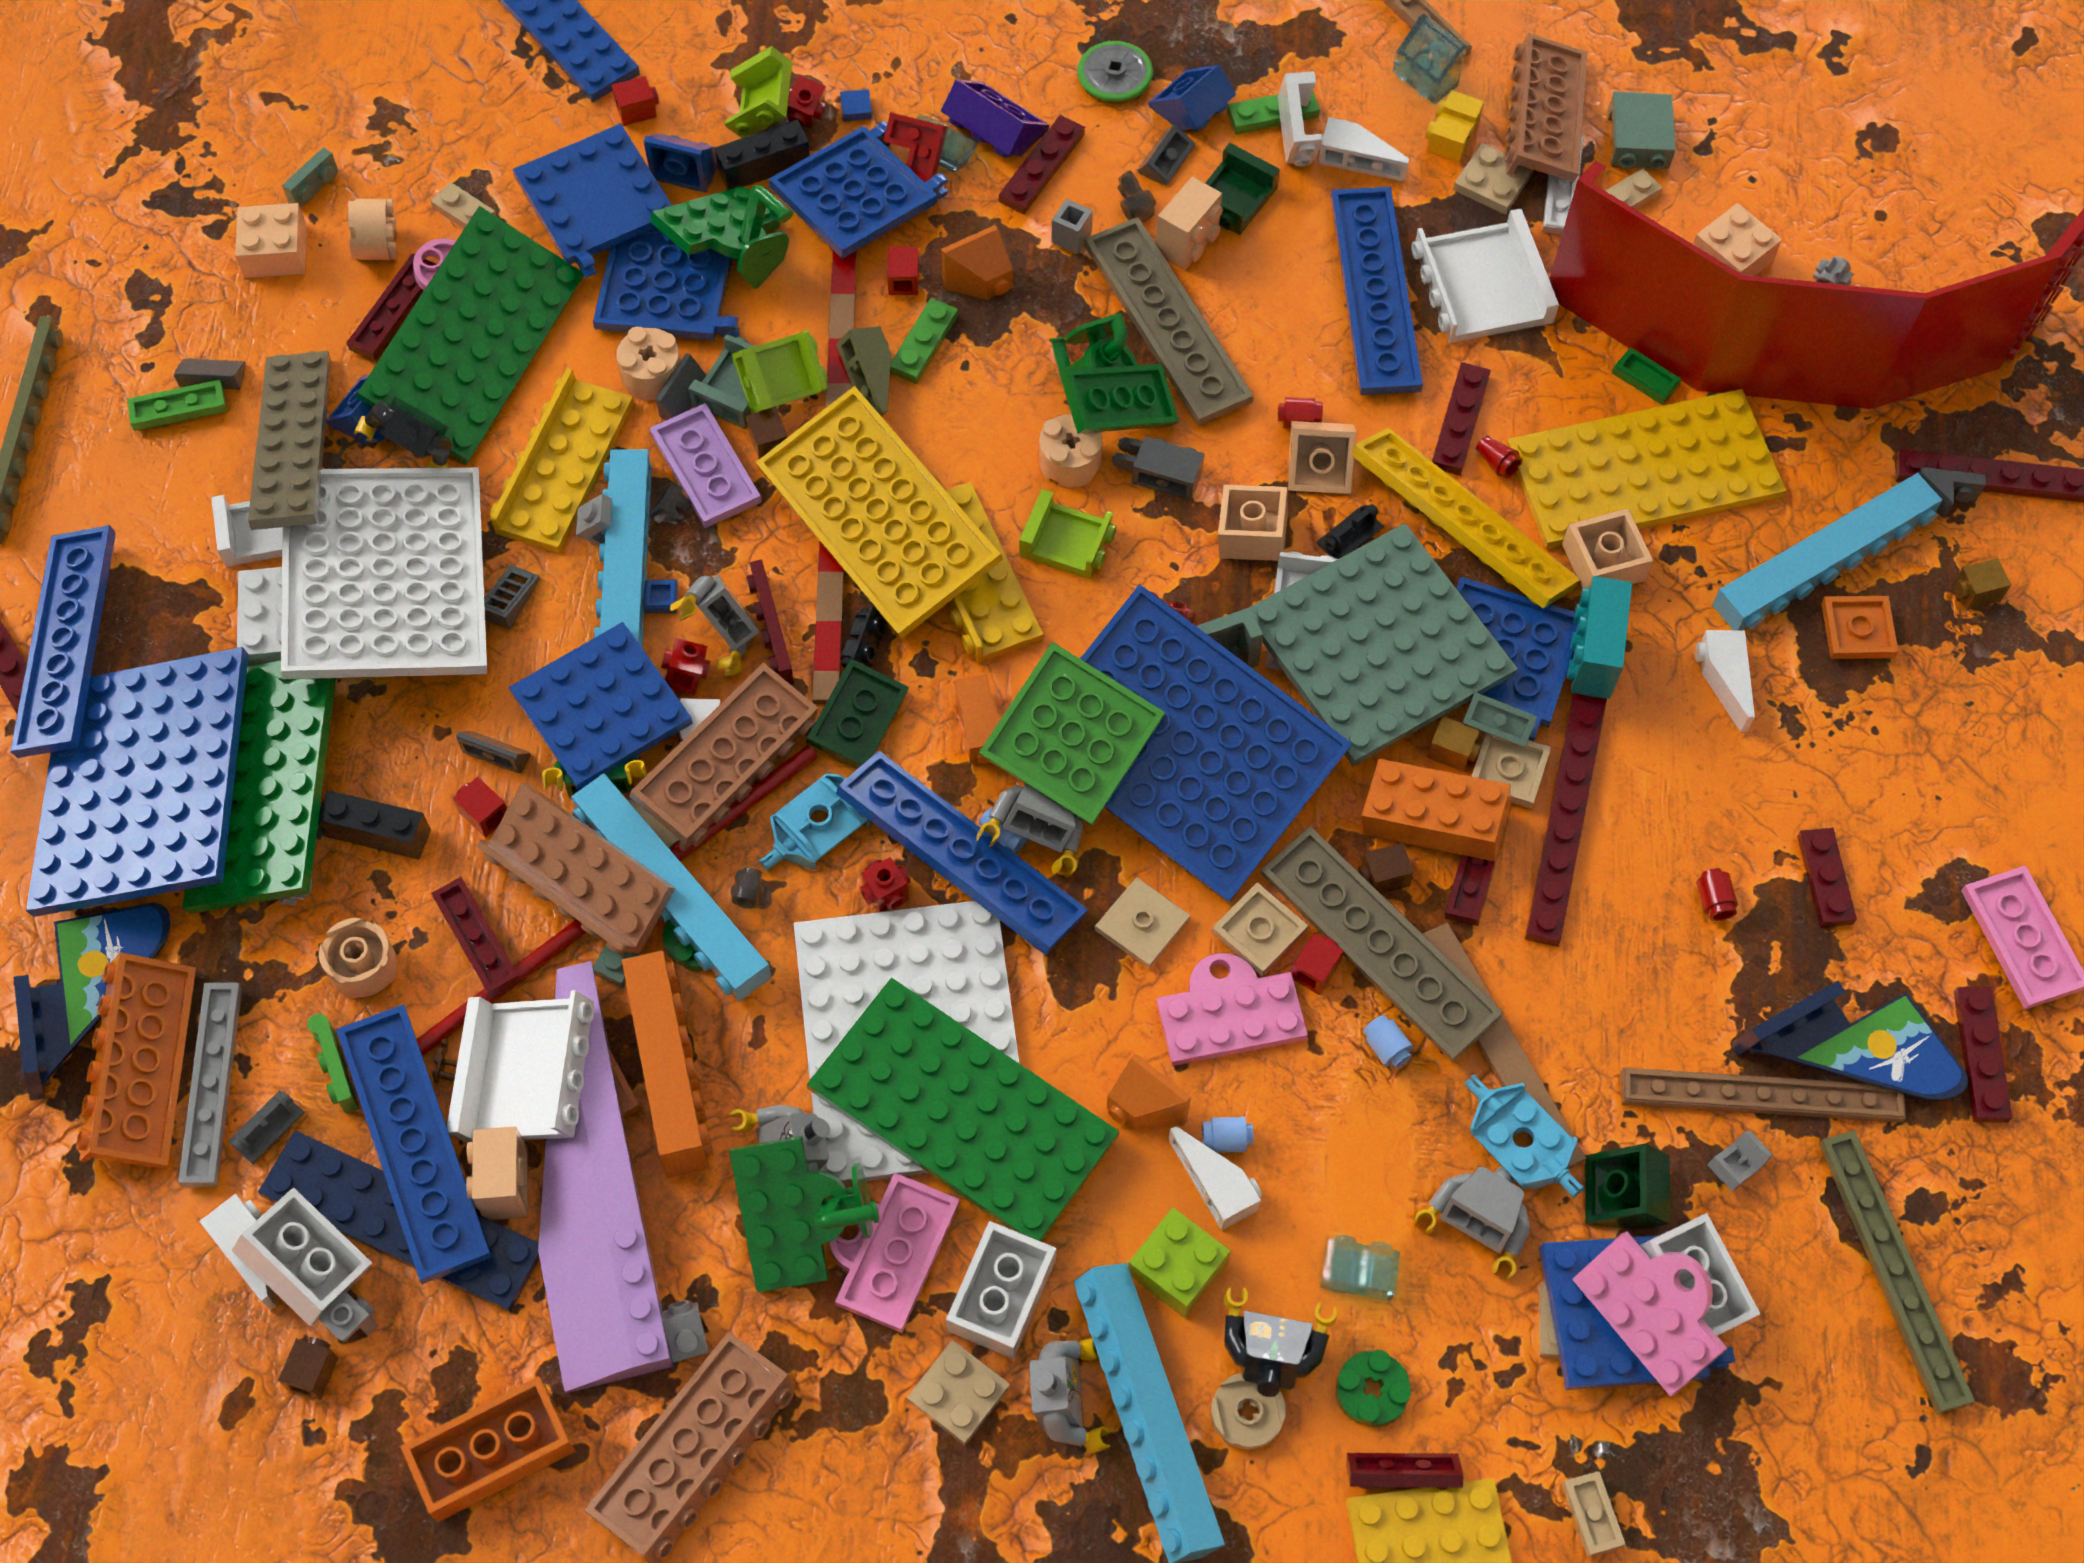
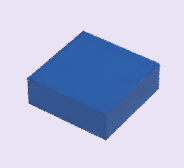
[840,89,872,121]
[644,580,678,614]

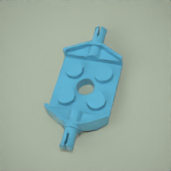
[758,773,870,872]
[1464,1075,1584,1198]

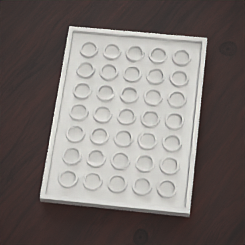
[281,468,487,679]
[794,901,1019,1185]

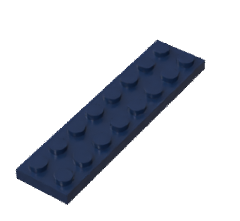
[258,1130,540,1313]

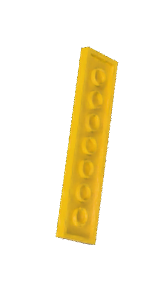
[1351,427,1581,609]

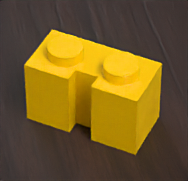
[1425,90,1484,163]

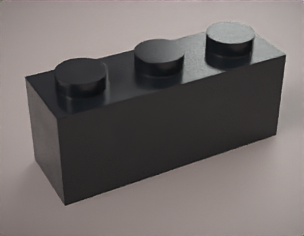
[714,120,810,190]
[318,790,431,859]

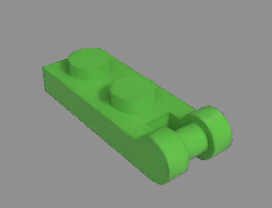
[307,1014,359,1113]

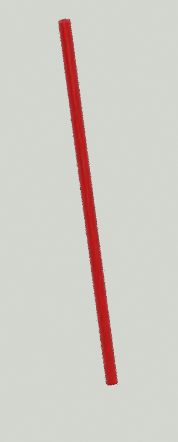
[417,745,818,1056]

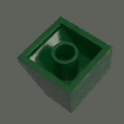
[1585,1143,1671,1229]

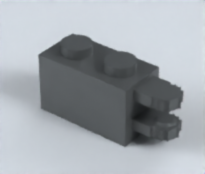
[1111,436,1204,501]

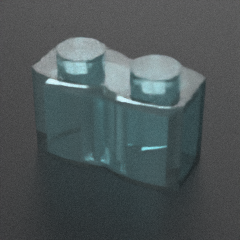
[1320,1235,1400,1301]

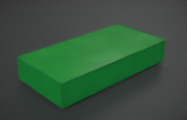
[1612,347,1682,405]

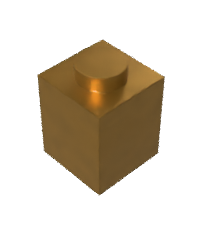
[1953,558,2012,610]
[1427,716,1482,771]

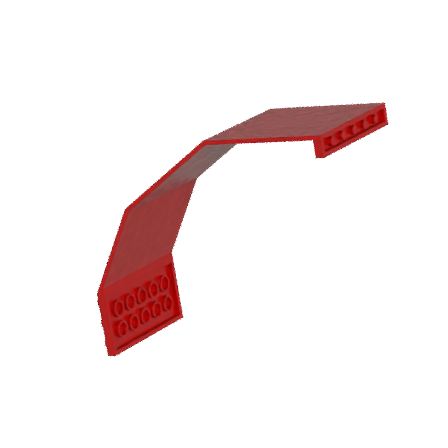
[1549,160,2084,409]

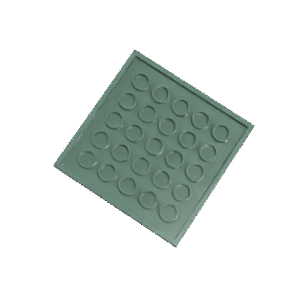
[1250,523,1518,766]

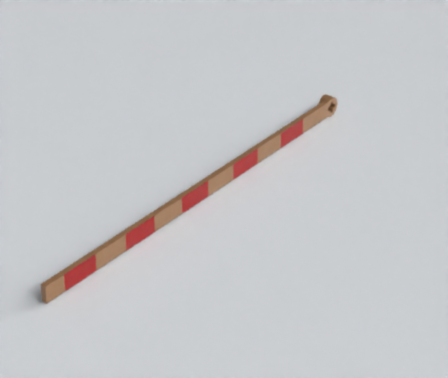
[812,250,857,704]

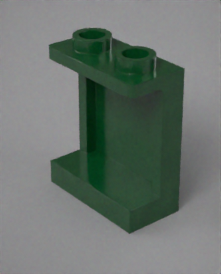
[1205,143,1280,235]

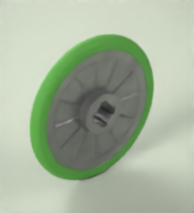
[1077,41,1153,102]

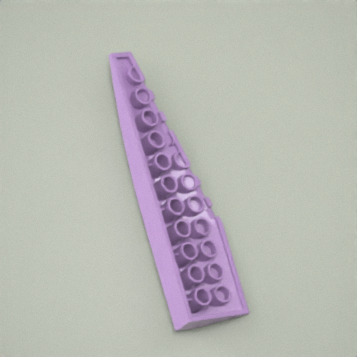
[538,961,674,1394]

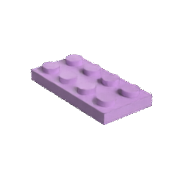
[649,403,762,528]

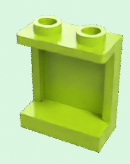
[725,46,793,138]
[731,330,828,414]
[1019,489,1117,579]

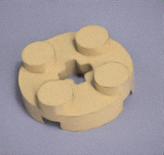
[1211,1373,1286,1450]

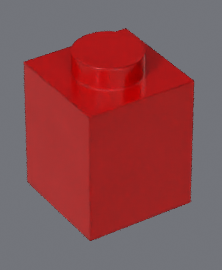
[612,76,660,126]
[887,246,920,295]
[452,777,507,838]
[1291,933,1344,995]

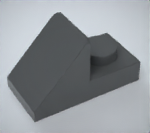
[1919,467,1986,518]

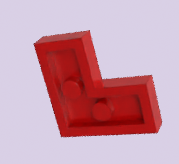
[883,112,948,183]

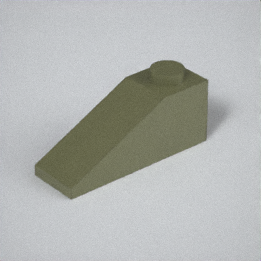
[836,326,891,417]

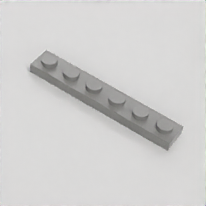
[178,983,242,1187]

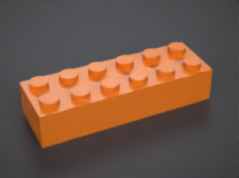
[621,950,714,1178]

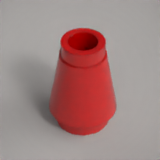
[1476,435,1522,478]

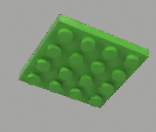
[979,642,1165,826]

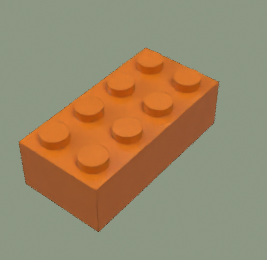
[1362,759,1511,862]
[400,1376,576,1523]

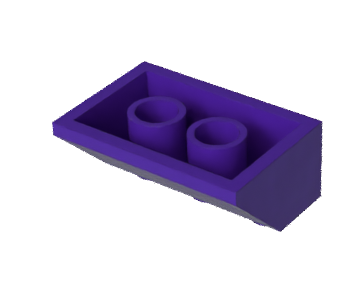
[941,79,1050,158]

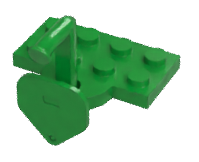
[650,185,793,289]
[1049,313,1179,434]
[729,1136,879,1292]

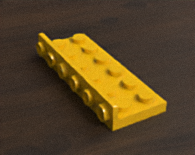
[490,368,634,554]
[946,482,1043,664]

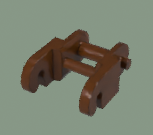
[432,1039,457,1083]

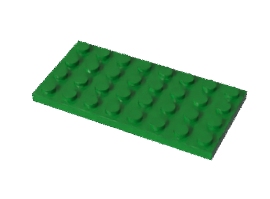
[355,206,584,465]
[182,660,336,914]
[807,977,1119,1242]

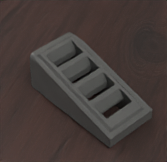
[484,565,540,630]

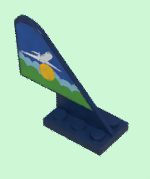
[13,903,170,1101]
[1730,981,1968,1101]

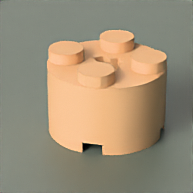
[348,199,397,260]
[616,326,681,400]
[1039,414,1102,488]
[319,918,397,999]

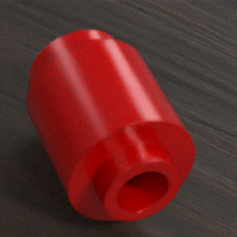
[1277,397,1323,428]
[1696,868,1738,921]

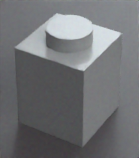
[1051,199,1093,254]

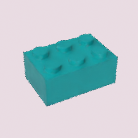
[1567,576,1632,699]

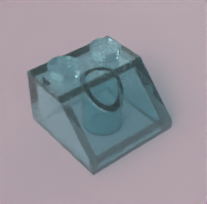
[1393,14,1467,105]

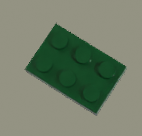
[806,659,909,768]

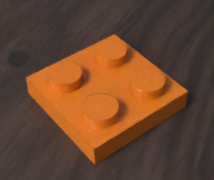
[1821,596,1899,659]

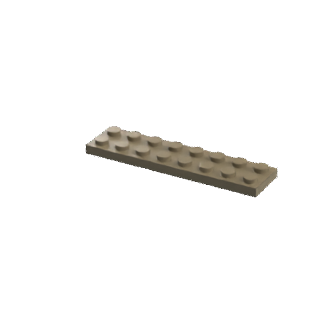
[1085,217,1254,426]
[248,351,331,530]
[1261,826,1503,1062]

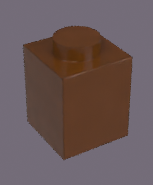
[746,407,787,459]
[1358,843,1414,894]
[278,1337,339,1400]

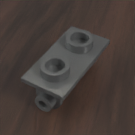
[228,1090,305,1164]

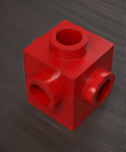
[786,74,826,128]
[661,638,711,695]
[859,857,911,912]

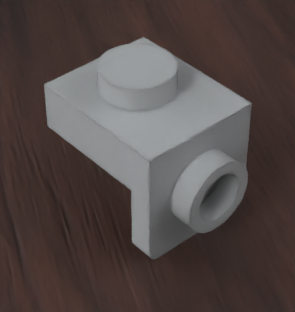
[576,494,612,546]
[1707,1130,1772,1191]
[318,1291,379,1342]
[662,1300,709,1362]

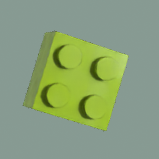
[1128,1207,1231,1318]

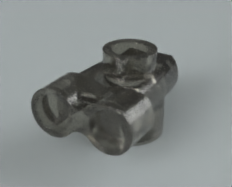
[1117,171,1156,222]
[731,867,772,909]

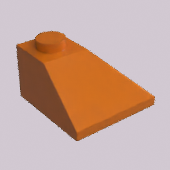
[941,225,1013,300]
[1106,1053,1191,1129]

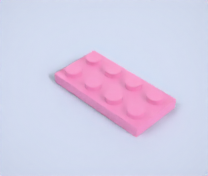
[1961,865,2084,1010]

